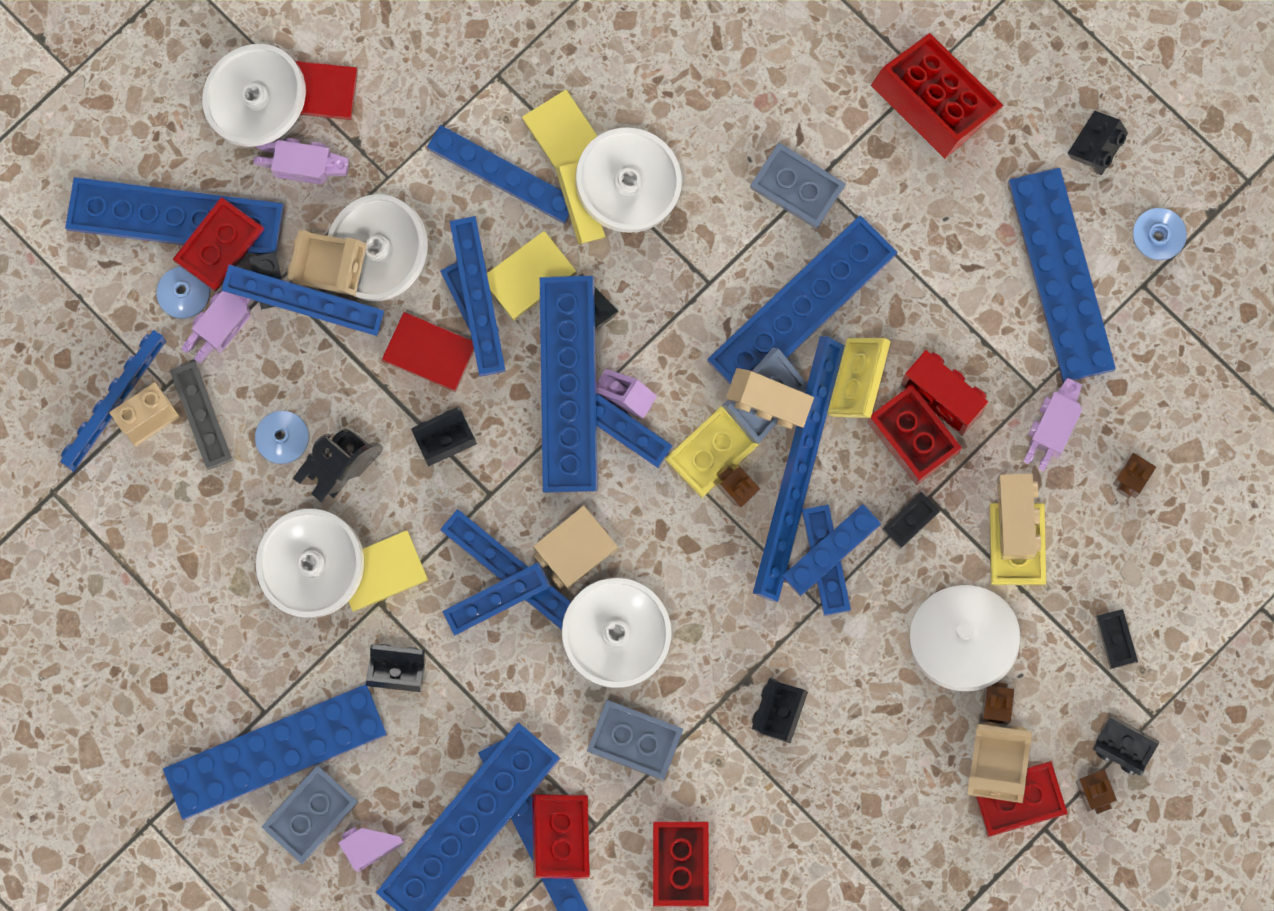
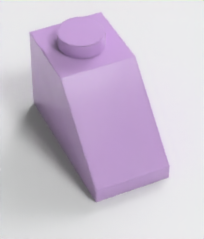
[596,369,657,418]
[338,827,405,872]

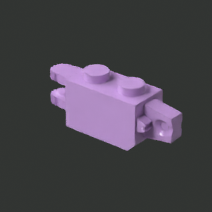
[253,138,349,185]
[181,291,251,363]
[1023,378,1082,472]

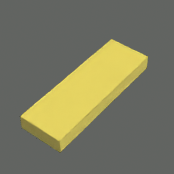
[555,162,605,245]

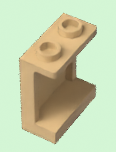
[287,230,367,296]
[109,382,180,447]
[533,506,619,591]
[967,722,1032,803]

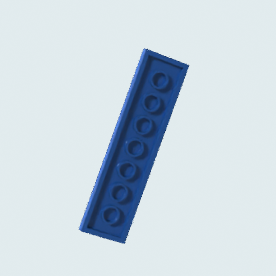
[1008,168,1116,383]
[65,177,284,255]
[707,215,898,385]
[539,275,598,493]
[163,684,387,820]
[376,722,561,911]

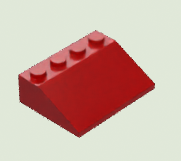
[870,33,1004,159]

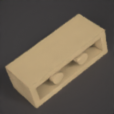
[726,368,814,430]
[997,474,1041,560]

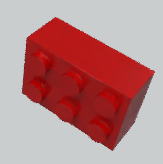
[901,350,989,436]
[867,385,962,486]
[653,822,709,907]

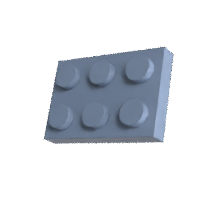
[750,142,846,229]
[722,348,807,444]
[587,700,683,781]
[262,765,359,865]

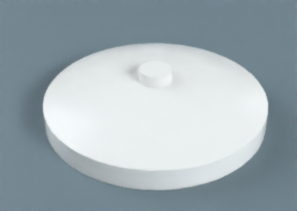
[202,44,306,147]
[575,127,682,233]
[328,194,428,301]
[256,509,364,618]
[562,578,671,688]
[910,585,1020,691]

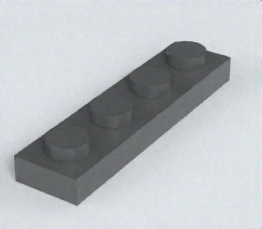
[170,361,233,470]

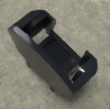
[293,429,383,502]

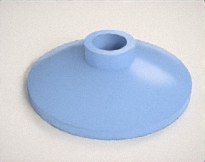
[1133,208,1187,260]
[156,267,210,319]
[255,411,309,464]

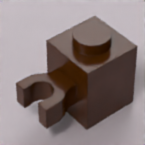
[1113,452,1156,499]
[713,463,760,507]
[981,682,1014,724]
[1075,769,1117,814]

